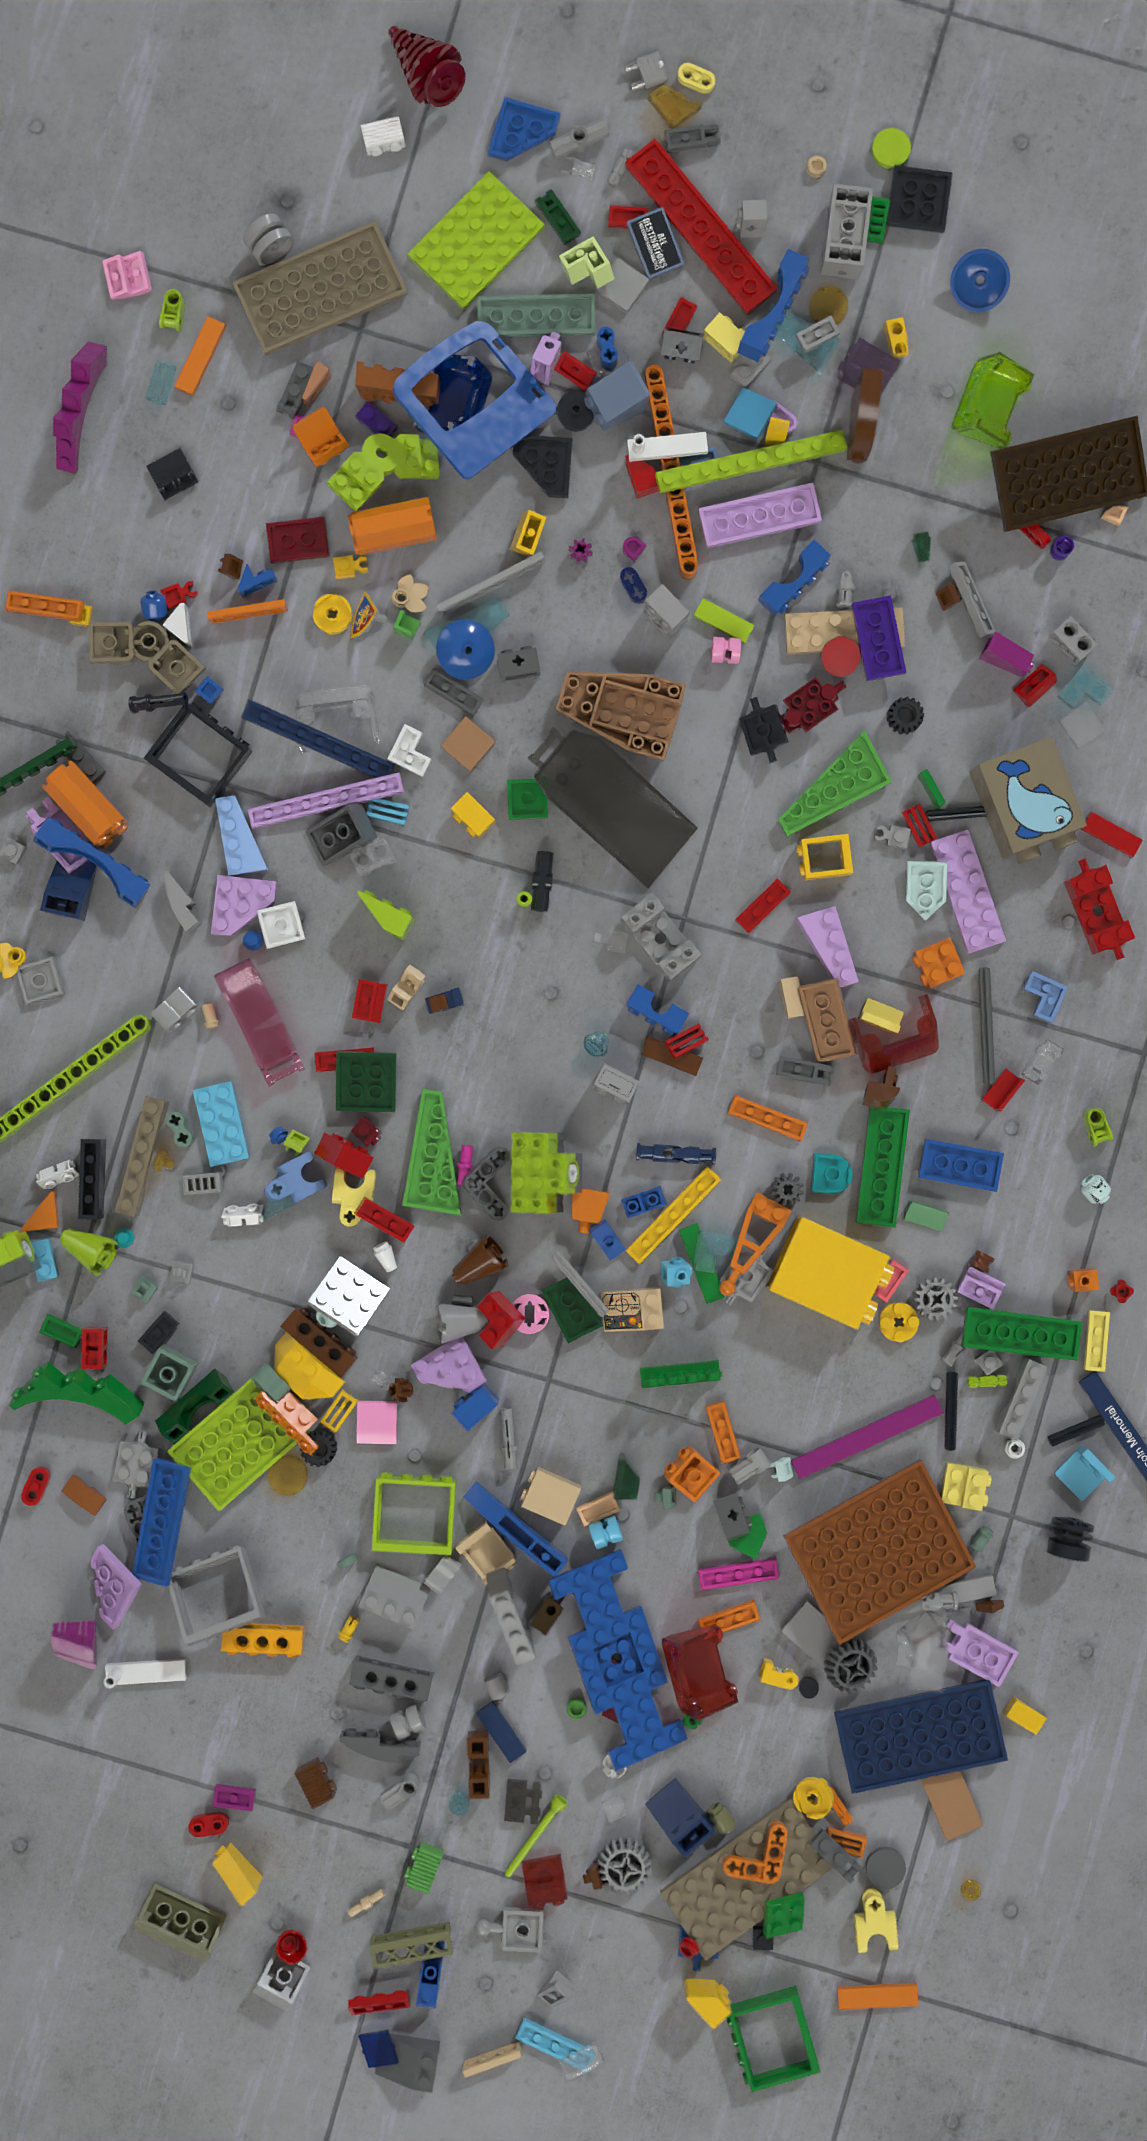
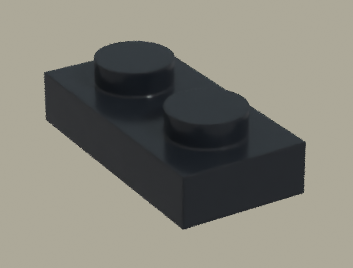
[138,1311,180,1354]

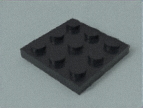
[886,165,953,233]

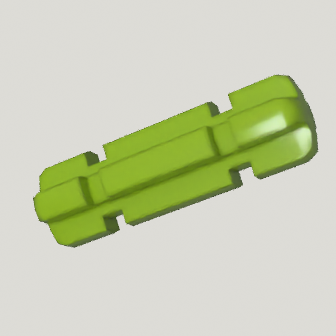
[967,1375,1007,1388]

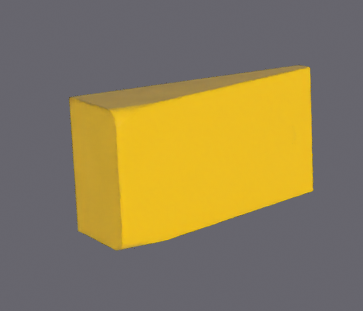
[764,417,790,446]
[1003,1696,1047,1735]

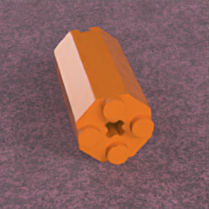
[348,497,437,556]
[42,760,128,848]

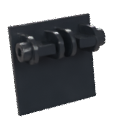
[146,448,199,501]

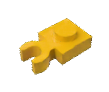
[333,555,369,579]

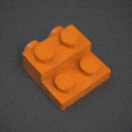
[912,937,965,989]
[663,1445,721,1503]

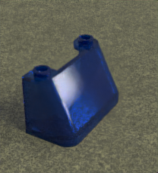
[413,354,492,433]

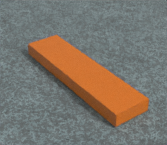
[175,316,226,397]
[5,590,85,622]
[207,599,288,624]
[728,1095,809,1142]
[837,1983,919,2010]

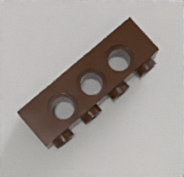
[280,1307,358,1378]

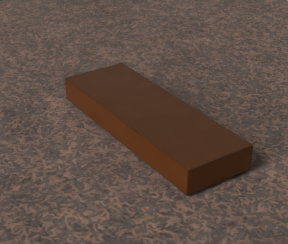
[641,1036,703,1076]

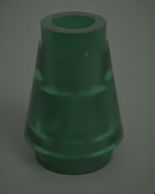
[912,532,931,563]

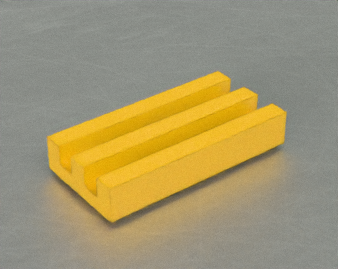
[319,1389,359,1434]

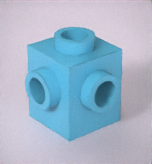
[661,1257,692,1288]

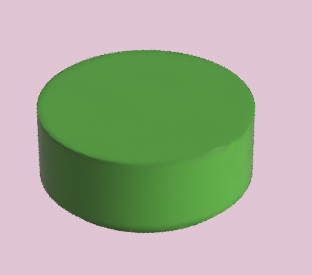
[567,1697,587,1719]

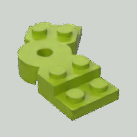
[326,433,440,512]

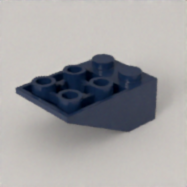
[40,860,97,921]
[645,1778,715,1858]

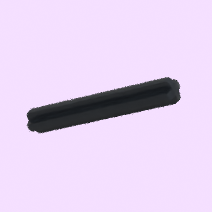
[926,806,987,821]
[944,1371,958,1451]

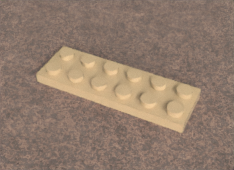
[785,607,905,654]

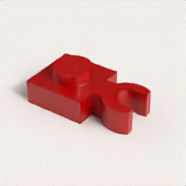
[160,581,198,610]

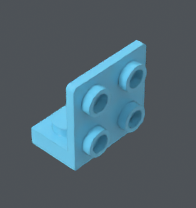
[1054,1445,1116,1501]

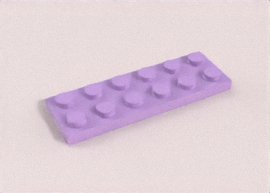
[698,483,822,549]
[930,830,1006,954]

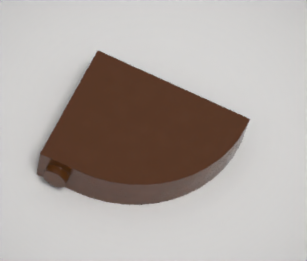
[847,368,883,463]

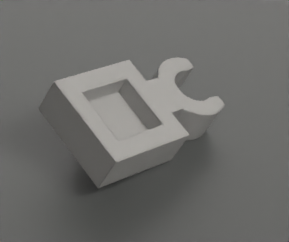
[874,825,911,849]

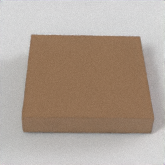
[440,716,496,772]

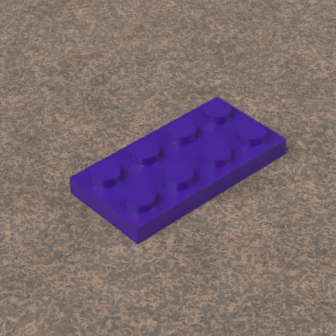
[851,595,906,681]

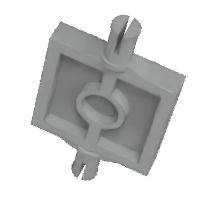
[719,1248,774,1305]
[113,1430,161,1498]

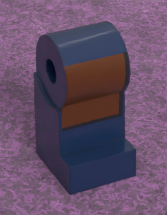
[425,987,464,1014]

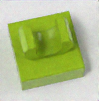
[283,1130,310,1156]

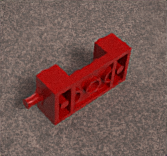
[1064,858,1135,960]

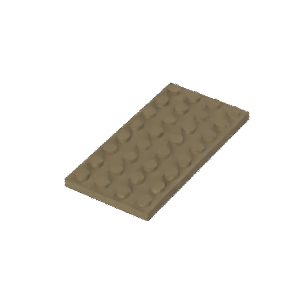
[232,221,408,356]
[660,1796,833,1961]

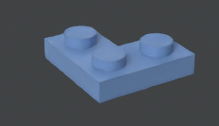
[1023,971,1068,1023]

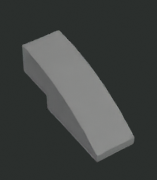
[164,871,202,933]

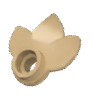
[392,574,429,613]

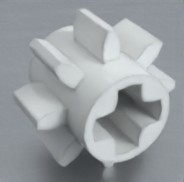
[603,1755,627,1778]

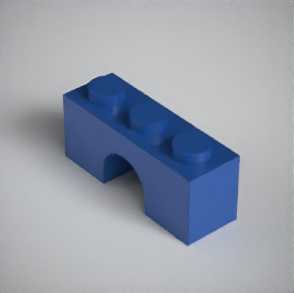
[626,984,690,1036]

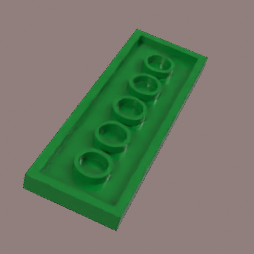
[856,1107,910,1228]
[961,1306,1082,1361]

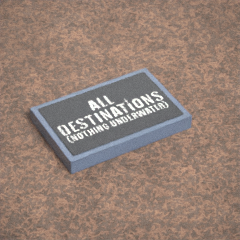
[626,207,684,280]

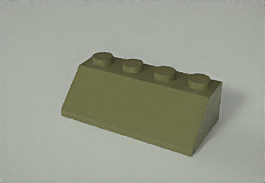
[133,1883,227,1963]

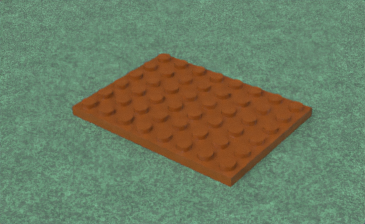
[783,1459,976,1645]

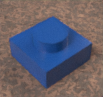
[195,676,224,705]

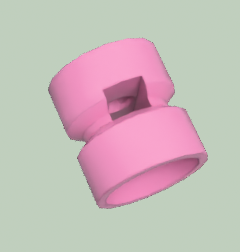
[711,637,741,664]

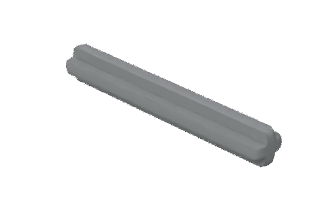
[552,1252,609,1317]

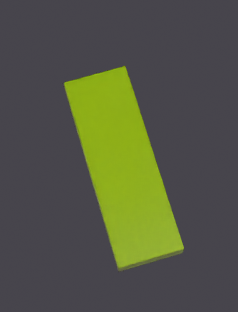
[693,598,755,644]

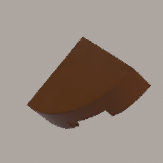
[976,1600,1004,1613]

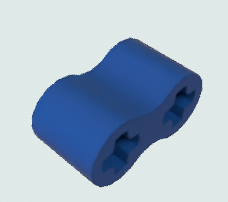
[597,327,618,371]

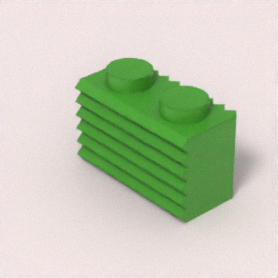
[404,1842,443,1894]

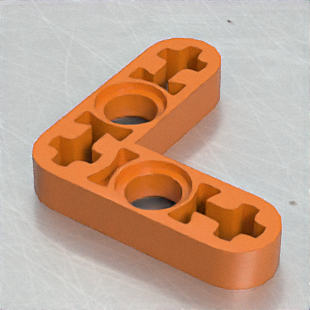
[722,1821,788,1884]

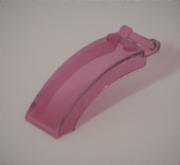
[214,958,305,1087]

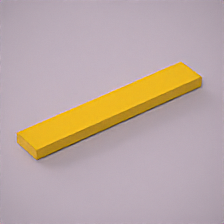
[625,1166,722,1265]

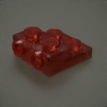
[521,1854,568,1909]

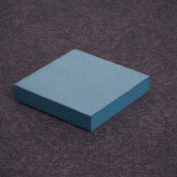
[724,387,778,440]

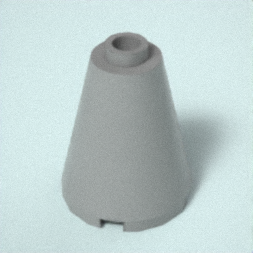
[435,1303,490,1343]

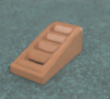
[302,361,331,407]

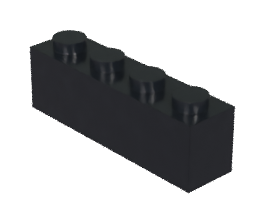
[78,1139,106,1219]

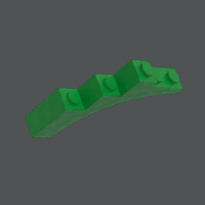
[8,1361,145,1424]

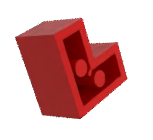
[314,1132,374,1178]
[477,1291,526,1350]

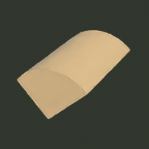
[778,977,805,1019]

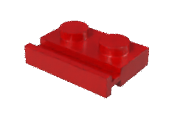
[352,979,388,1023]

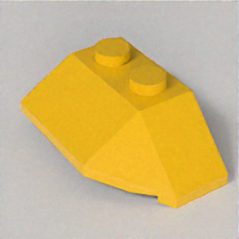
[274,1332,345,1399]

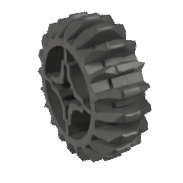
[824,1638,878,1693]

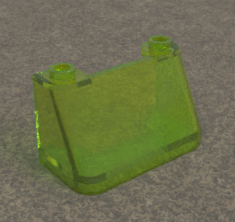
[952,352,1035,449]

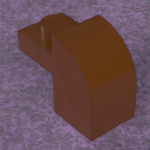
[862,1066,900,1108]

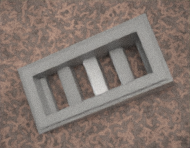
[182,1172,224,1195]

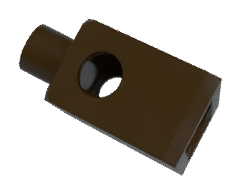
[527,1594,566,1636]

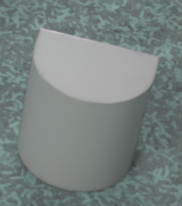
[484,1672,510,1700]

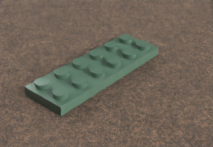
[477,294,596,338]

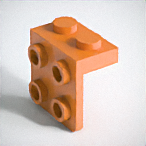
[292,407,350,468]

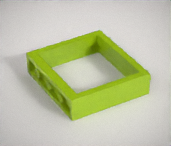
[372,1472,457,1555]

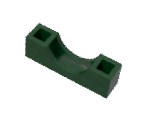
[155,1368,234,1444]

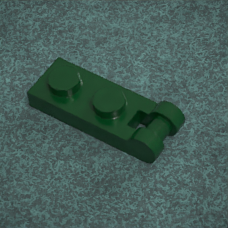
[534,189,581,246]

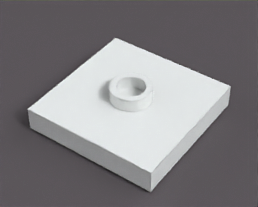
[257,901,305,949]

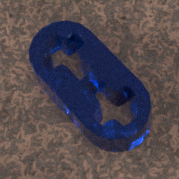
[620,567,647,604]

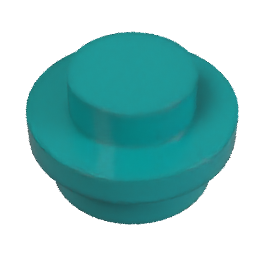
[114,1228,134,1248]

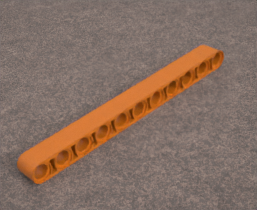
[645,365,698,580]

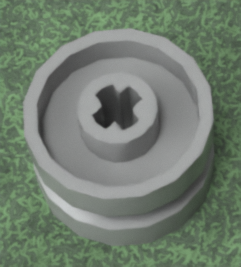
[243,213,294,267]

